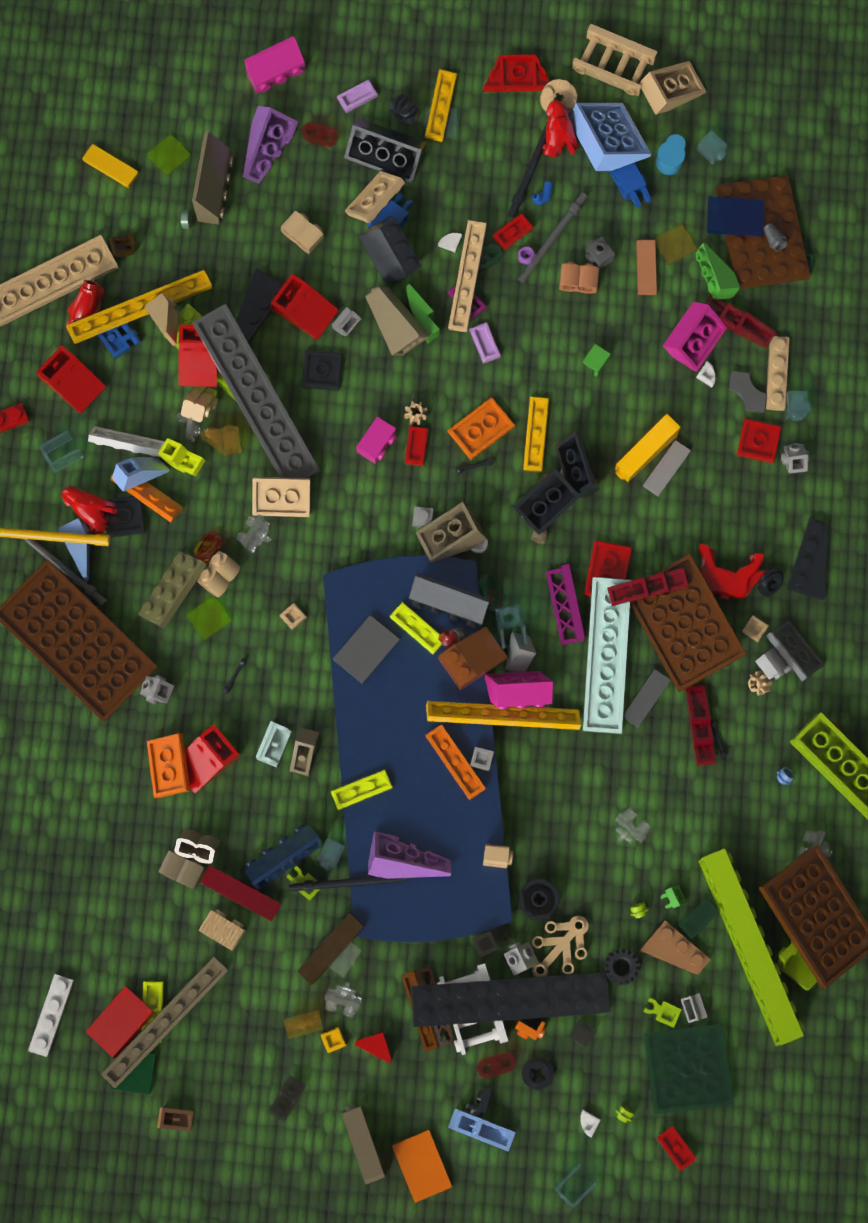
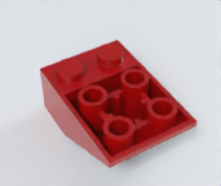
[271,274,339,340]
[179,324,218,387]
[36,345,106,414]
[185,724,240,794]

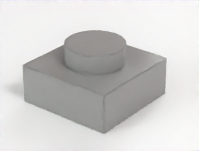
[412,506,433,528]
[470,747,494,771]

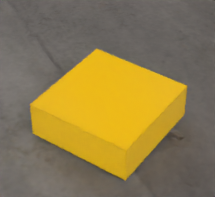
[321,1027,346,1053]

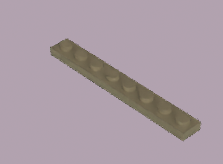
[101,957,228,1088]

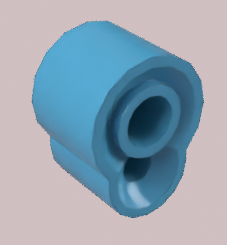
[656,134,686,175]

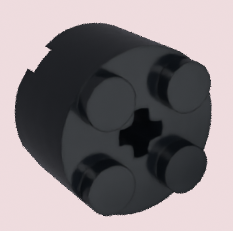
[519,879,559,921]

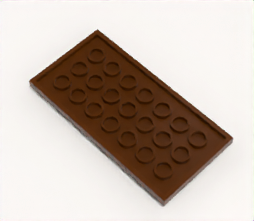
[0,560,158,723]

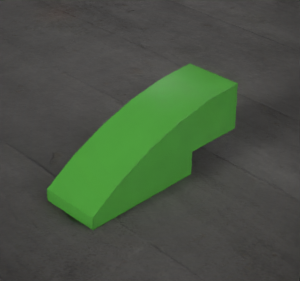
[407,284,440,344]

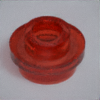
[438,630,457,647]

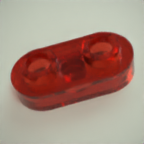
[302,122,338,147]
[194,532,222,562]
[477,1052,516,1079]

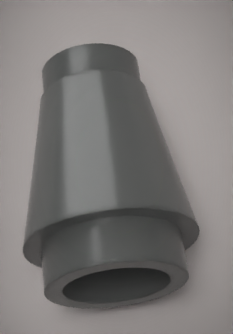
[763,223,787,252]

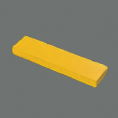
[424,69,457,142]
[523,396,549,472]

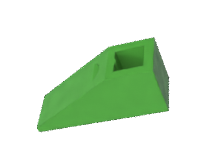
[695,243,740,300]

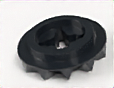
[757,567,783,597]
[522,1057,554,1090]

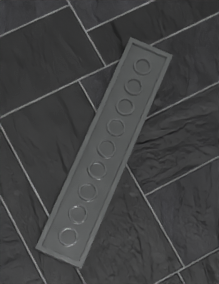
[192,304,320,478]

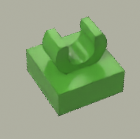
[661,885,687,908]

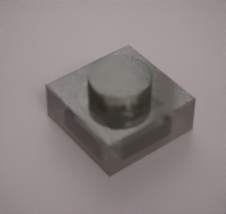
[569,1020,596,1048]

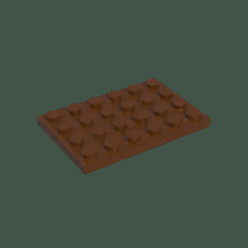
[715,175,810,290]
[630,554,747,692]
[759,844,868,989]

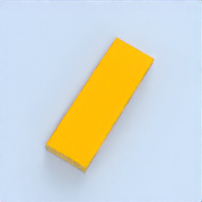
[82,144,139,188]

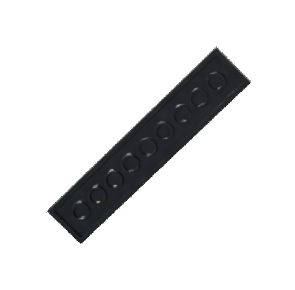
[410,972,610,1028]

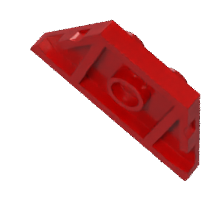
[483,55,550,92]

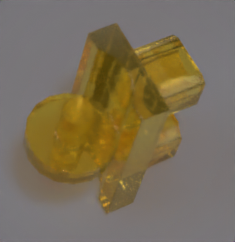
[284,1010,323,1039]

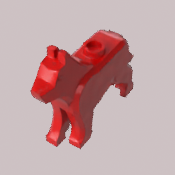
[699,544,765,600]

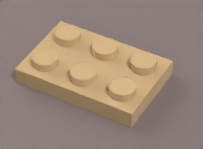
[345,171,405,223]
[252,477,310,517]

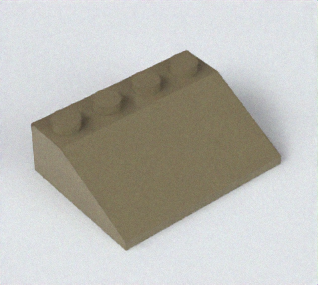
[192,131,234,225]

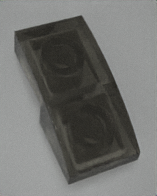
[267,1075,306,1123]

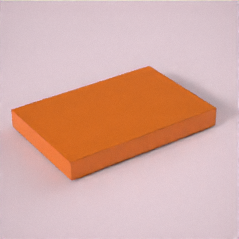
[448,397,515,460]
[147,733,190,798]
[392,1130,452,1203]

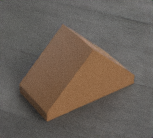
[157,1107,194,1132]

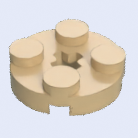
[540,79,577,114]

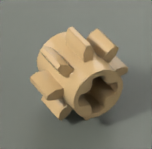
[404,401,427,425]
[748,670,772,696]

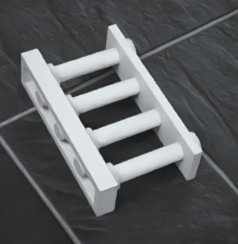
[437,964,508,1055]

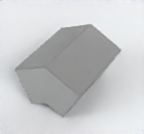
[332,307,361,336]
[681,993,707,1023]

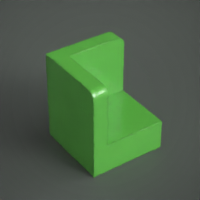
[583,344,611,377]

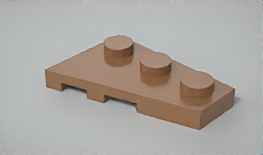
[640,921,711,975]

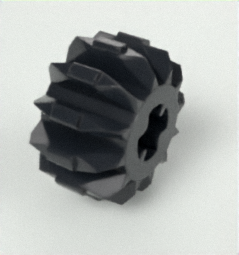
[389,94,420,126]

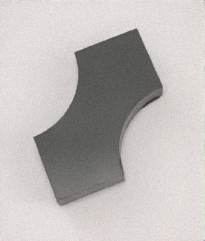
[728,371,767,413]

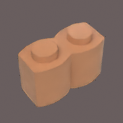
[559,262,599,294]

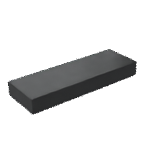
[623,669,670,728]

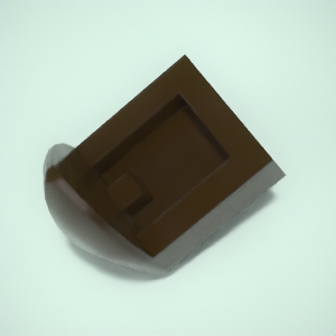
[109,233,137,257]

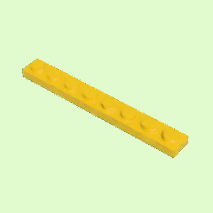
[66,270,212,344]
[426,701,581,730]

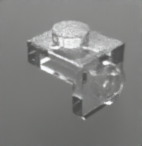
[177,413,200,442]

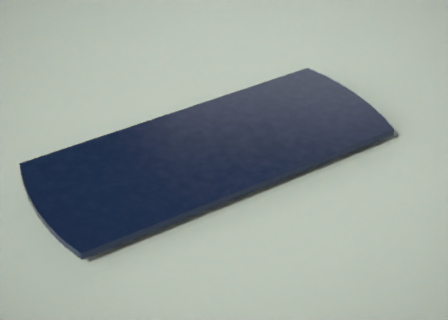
[323,556,512,943]

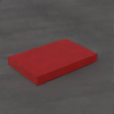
[584,540,632,597]
[86,986,155,1058]

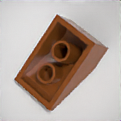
[438,627,508,691]

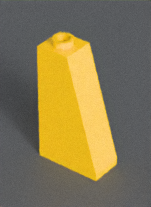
[615,414,680,482]

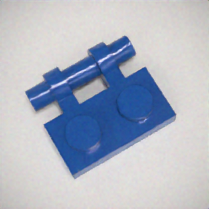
[98,322,141,359]

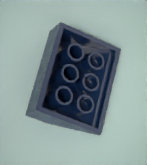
[244,824,323,891]

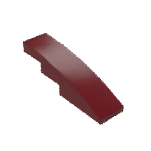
[704,295,777,348]
[607,568,690,606]
[685,685,716,766]
[199,865,281,921]

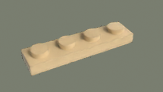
[765,336,789,411]

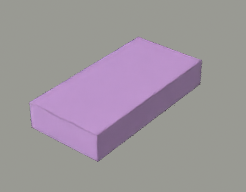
[337,79,378,113]
[469,322,501,364]

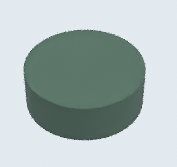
[181,210,192,229]

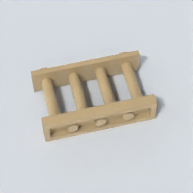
[572,24,658,96]

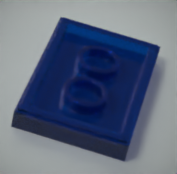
[707,196,764,237]

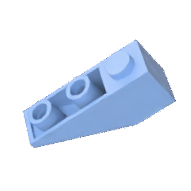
[112,457,169,492]

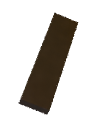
[298,913,365,985]

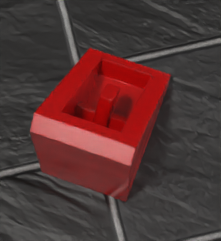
[354,1032,392,1064]

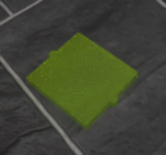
[146,134,191,176]
[186,596,232,641]

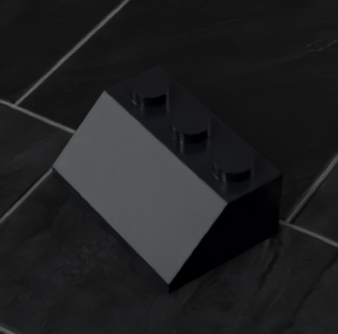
[358,216,422,284]
[555,431,600,498]
[511,467,581,535]

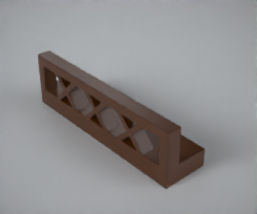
[401,966,454,1052]

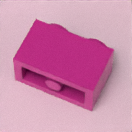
[356,417,397,464]

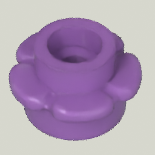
[518,247,536,265]

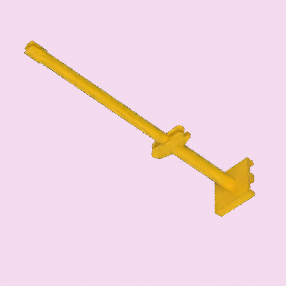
[0,527,110,546]

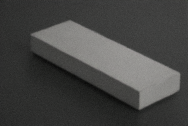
[643,440,691,497]

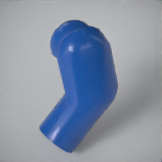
[532,182,554,205]

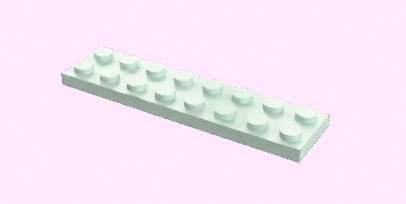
[583,577,631,734]

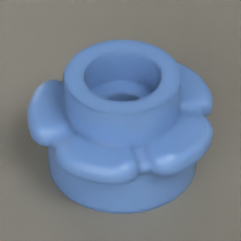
[777,767,795,785]

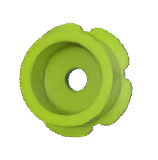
[630,902,649,918]
[616,1105,635,1123]

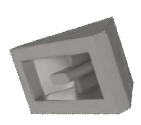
[506,632,536,672]

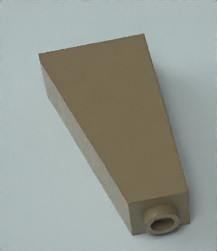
[365,286,430,356]
[342,1104,385,1184]

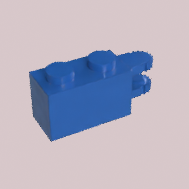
[609,162,651,208]
[368,193,413,229]

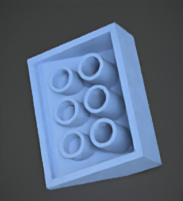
[569,103,651,171]

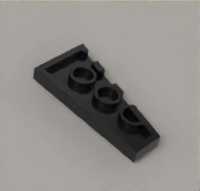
[236,268,283,344]
[787,518,828,601]

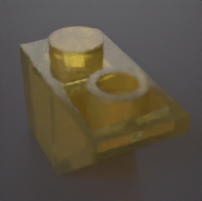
[200,425,242,456]

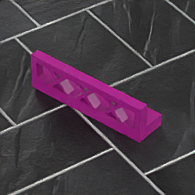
[546,564,585,646]

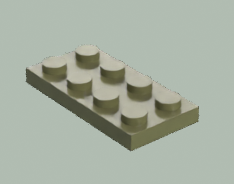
[138,551,207,629]

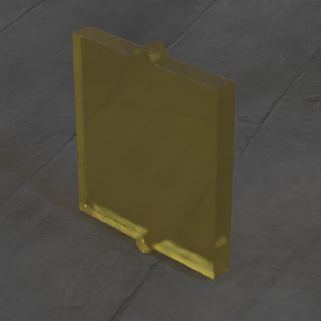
[654,224,697,265]

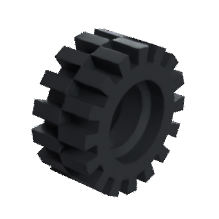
[603,949,640,985]

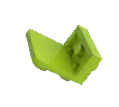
[777,941,817,990]

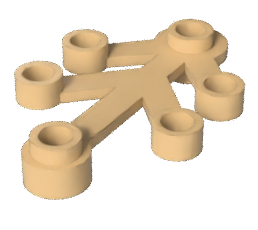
[532,916,588,977]

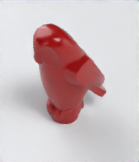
[542,100,579,158]
[66,280,105,333]
[62,486,118,535]

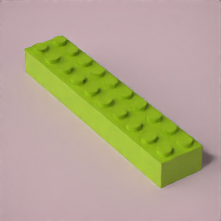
[698,849,805,1046]

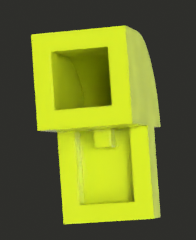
[158,438,205,477]

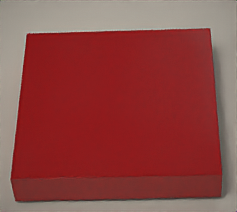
[736,418,781,464]

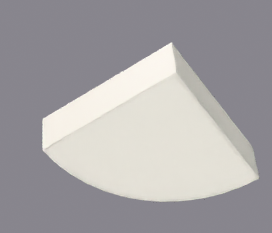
[438,233,462,252]
[696,361,715,388]
[580,1110,601,1138]

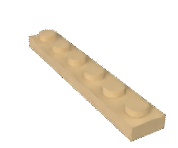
[448,220,487,332]

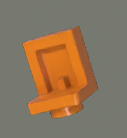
[514,1021,547,1040]

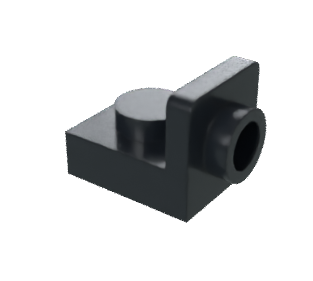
[466,1088,492,1116]

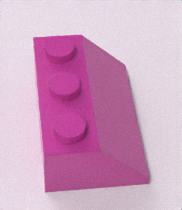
[244,36,305,94]
[663,302,727,372]
[485,671,553,709]

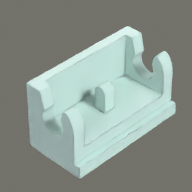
[256,721,291,767]

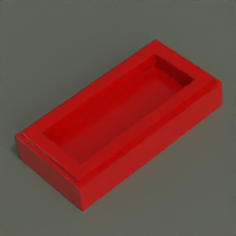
[405,426,428,466]

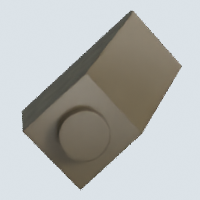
[290,728,319,776]

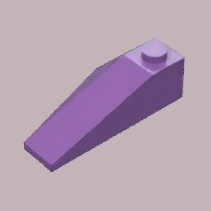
[243,106,298,184]
[368,831,451,879]

